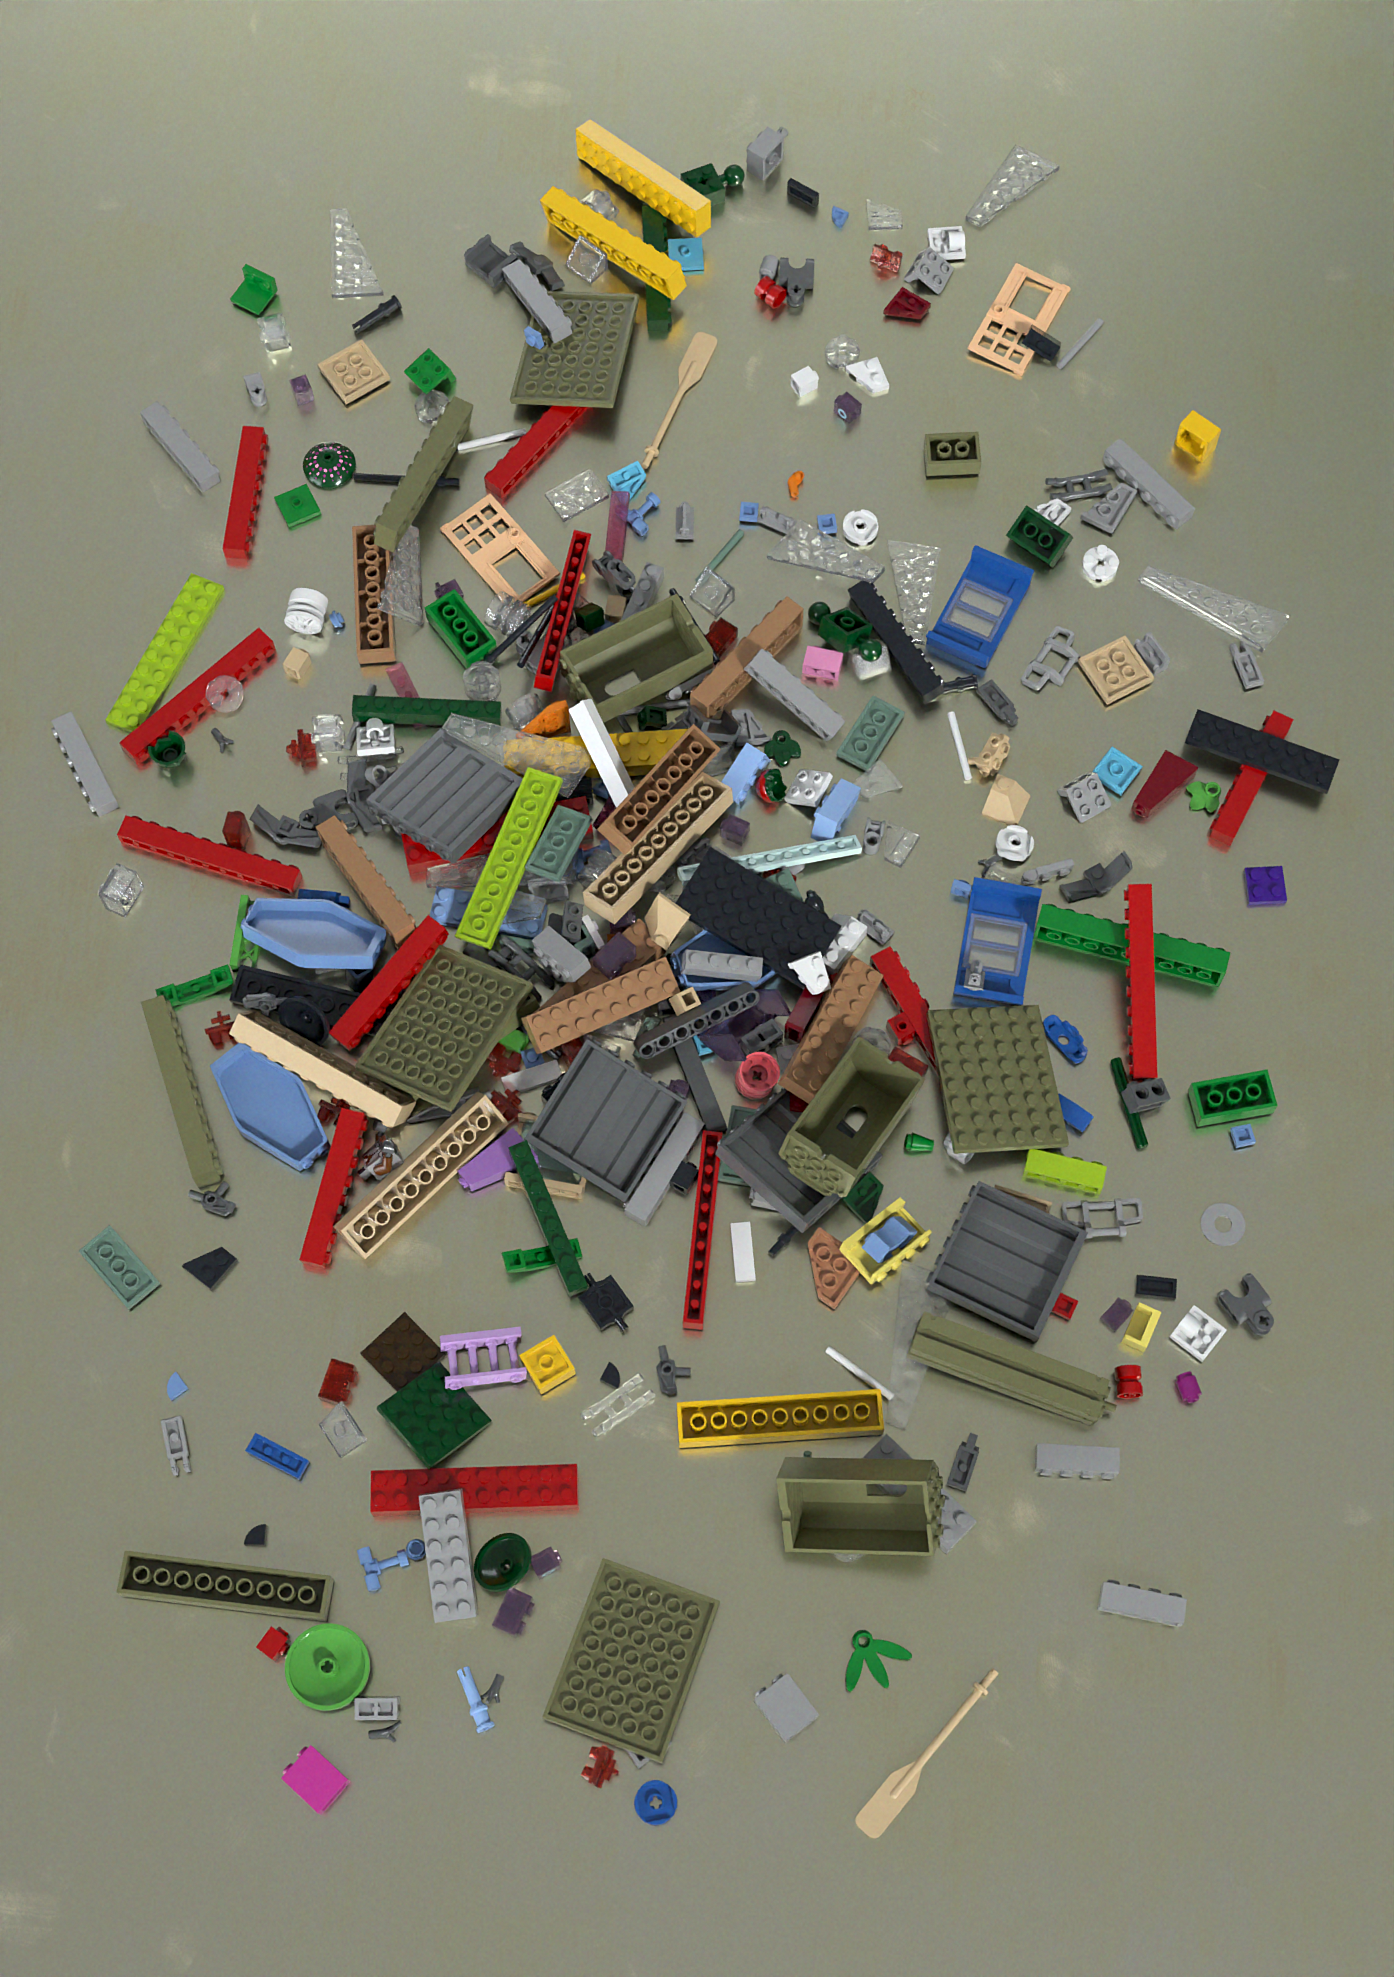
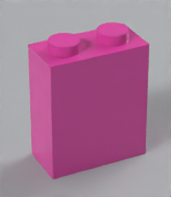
[281,1745,350,1815]

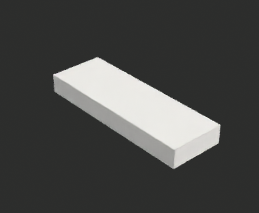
[501,1060,561,1097]
[730,1222,756,1283]

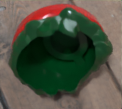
[755,769,787,803]

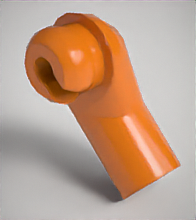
[787,470,804,497]

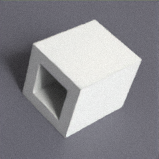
[790,366,819,397]

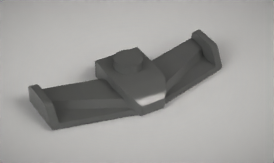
[509,241,565,291]
[346,758,382,833]
[249,804,322,848]
[1059,851,1133,902]

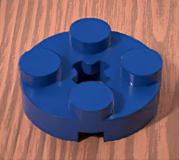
[634,1780,677,1825]

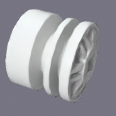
[284,588,328,634]

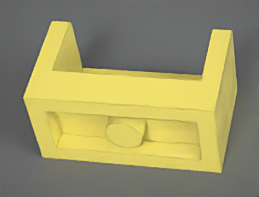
[1121,1302,1161,1353]

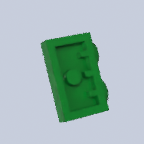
[230,264,278,315]
[404,348,456,395]

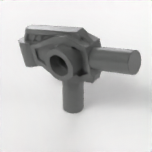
[242,992,288,1017]
[188,1181,236,1216]
[656,1345,691,1395]

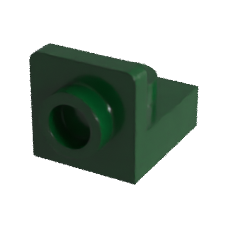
[637,705,667,730]

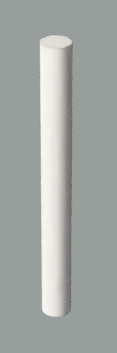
[457,428,526,451]
[947,712,972,780]
[826,1346,894,1400]

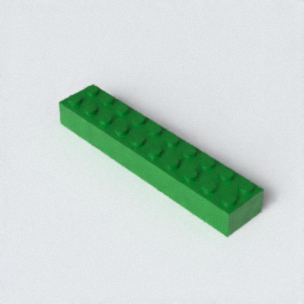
[1033,904,1231,987]

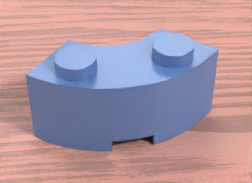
[861,1216,918,1263]

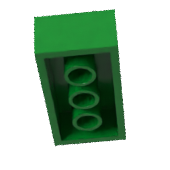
[425,589,497,670]
[1188,1069,1278,1127]

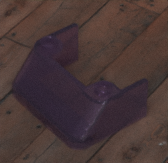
[697,989,791,1062]

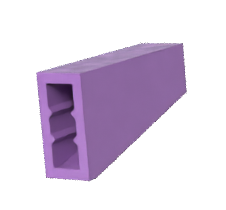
[458,1128,539,1192]

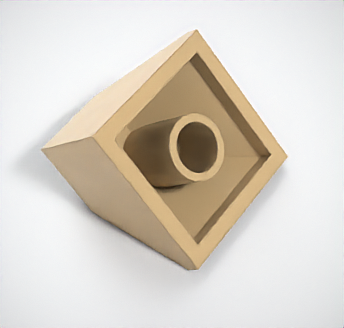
[982,774,1030,826]
[645,892,691,951]

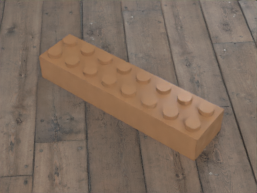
[352,525,396,664]
[690,596,804,718]
[597,724,721,855]
[316,815,417,950]
[535,918,666,1053]
[778,955,884,1104]
[521,957,680,1054]

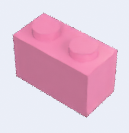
[802,646,843,681]

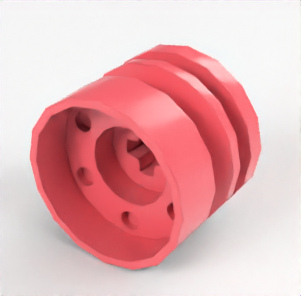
[735,1052,780,1100]

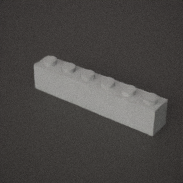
[502,259,572,344]
[140,401,220,493]
[1103,438,1195,530]
[744,649,845,742]
[51,711,119,817]
[623,1112,705,1226]

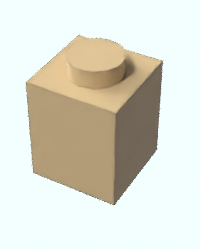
[605,595,627,624]
[282,647,312,680]
[669,987,701,1016]

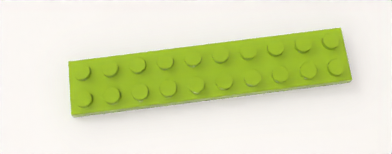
[105,573,224,733]
[455,767,563,950]

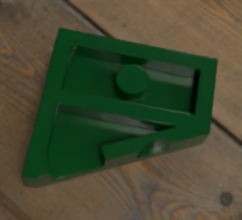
[841,1172,884,1224]

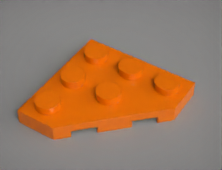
[516,700,571,740]

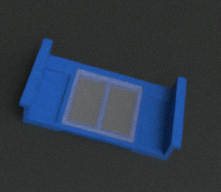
[926,545,1034,669]
[953,877,1042,1006]

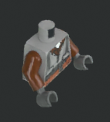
[358,1120,404,1180]

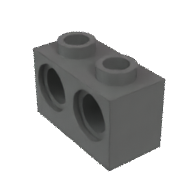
[740,1018,783,1055]
[1121,1078,1171,1114]

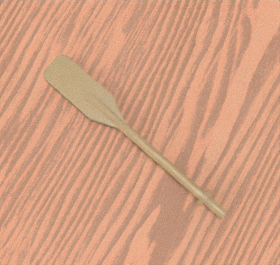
[641,332,717,469]
[856,1668,999,1839]

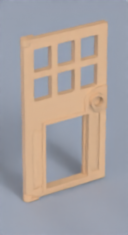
[968,263,1071,376]
[440,493,560,612]

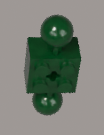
[680,163,745,206]
[808,601,882,662]

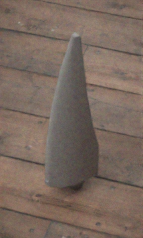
[407,1086,492,1123]

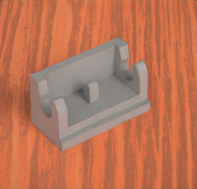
[1134,632,1170,676]
[527,874,569,904]
[355,1696,400,1720]

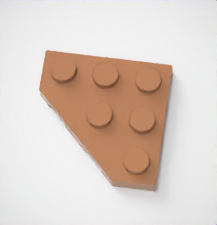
[807,1227,860,1310]

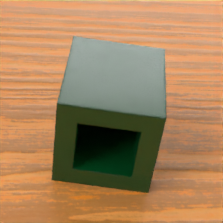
[574,602,605,632]

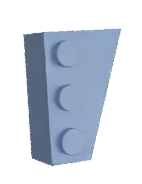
[721,742,771,804]
[811,778,861,841]

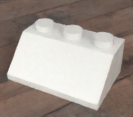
[823,913,867,976]

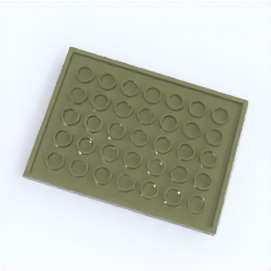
[510,291,640,408]
[355,945,534,1112]
[926,1005,1069,1154]
[542,1558,720,1763]

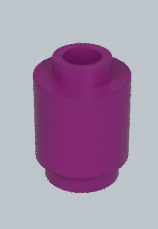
[1176,1371,1202,1403]

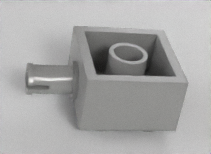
[746,126,789,181]

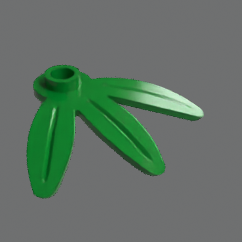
[846,1630,912,1692]

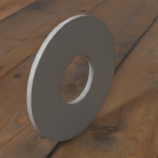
[1201,1203,1246,1246]

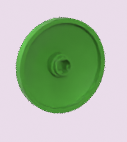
[285,1623,370,1711]

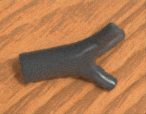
[211,728,234,753]
[978,853,1003,877]
[481,1674,504,1704]
[368,1721,402,1742]

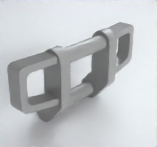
[1021,626,1080,690]
[1061,1198,1143,1239]

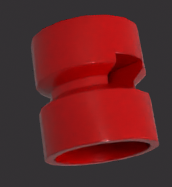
[754,276,787,309]
[1114,1365,1143,1399]

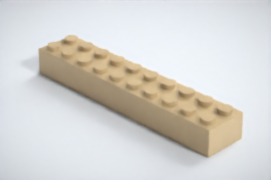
[583,771,733,924]
[229,1009,417,1127]
[333,1092,509,1259]

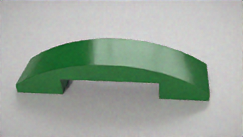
[155,964,234,1006]
[501,1238,583,1272]

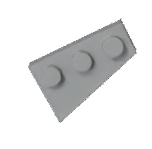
[1080,483,1137,534]

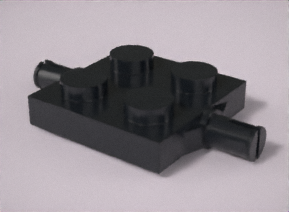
[578,1273,634,1332]

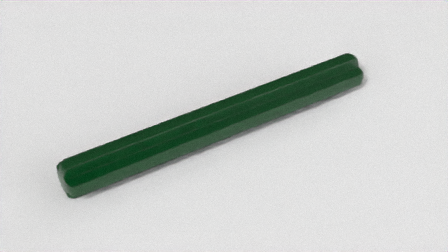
[1111,1057,1148,1149]

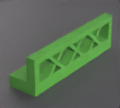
[229,895,260,972]

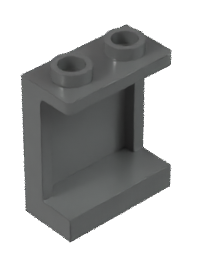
[464,234,518,288]
[683,705,742,743]
[548,901,584,946]

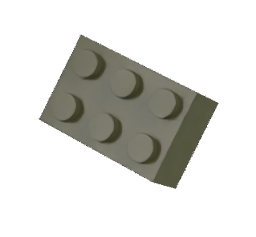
[924,432,981,476]

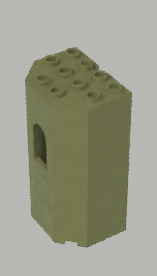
[559,594,713,723]
[779,1037,925,1197]
[776,1457,945,1556]

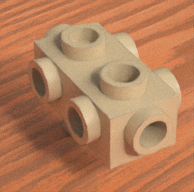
[968,733,1010,776]

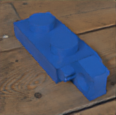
[297,889,350,908]

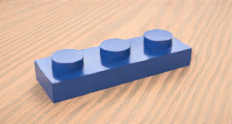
[245,1433,310,1480]

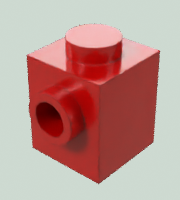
[886,1012,915,1046]
[256,1626,291,1662]

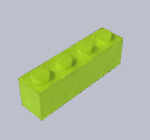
[1023,1149,1107,1194]

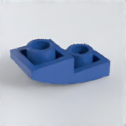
[1058,1093,1094,1133]

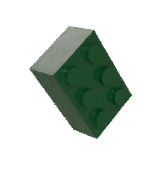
[1006,505,1073,568]

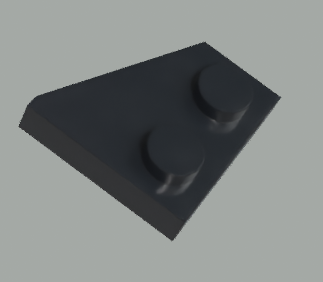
[182,1247,238,1291]

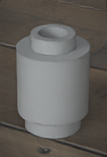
[759,255,780,280]

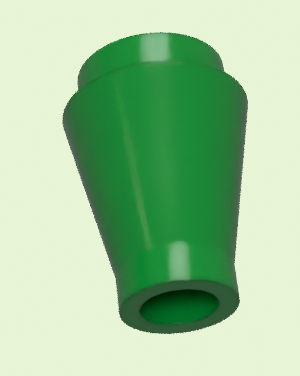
[904,1132,934,1152]

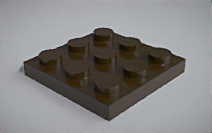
[360,1312,446,1392]

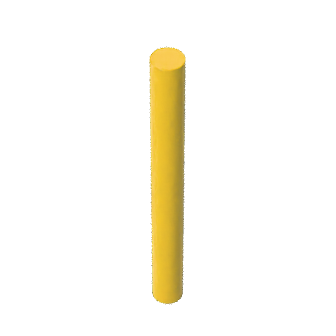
[520,572,586,611]

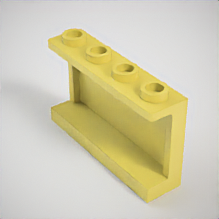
[839,1197,932,1285]

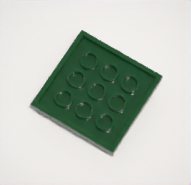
[376,1361,492,1470]

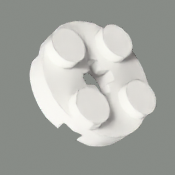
[843,509,878,546]
[1082,545,1119,581]
[996,825,1034,861]

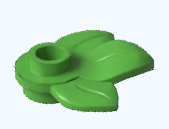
[1186,781,1221,813]

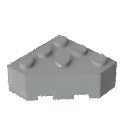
[532,926,591,983]

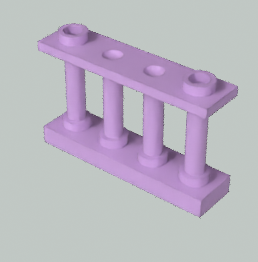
[440,1327,527,1390]

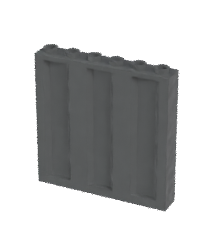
[366,729,523,864]
[524,1039,687,1203]
[715,1087,883,1233]
[926,1181,1088,1342]

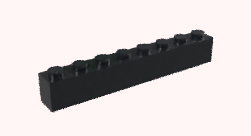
[847,578,945,704]

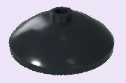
[278,996,330,1046]

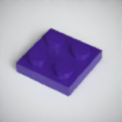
[1243,866,1287,905]

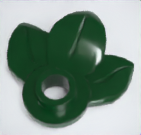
[764,730,801,767]

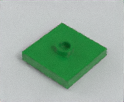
[274,483,321,528]

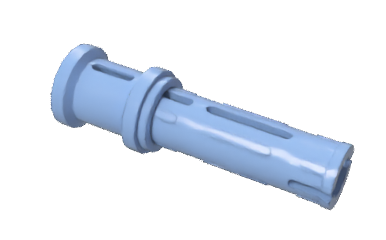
[457,1666,495,1733]

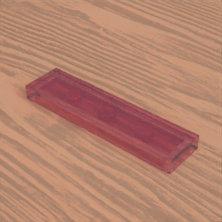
[605,491,630,562]
[385,662,427,730]

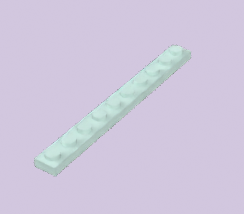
[677,835,862,886]

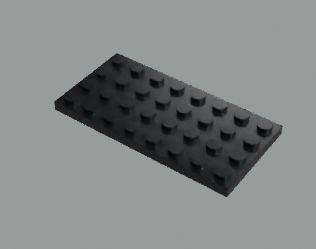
[675,847,841,989]

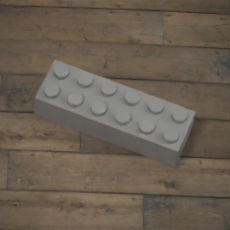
[863,1433,977,1555]
[419,1488,478,1623]

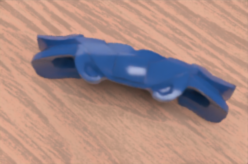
[1043,1015,1088,1063]

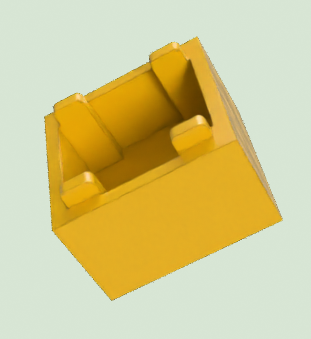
[1175,410,1221,463]
[519,1335,576,1395]

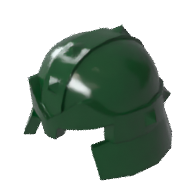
[148,730,186,768]

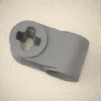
[243,372,267,407]
[365,765,392,789]
[863,817,886,855]

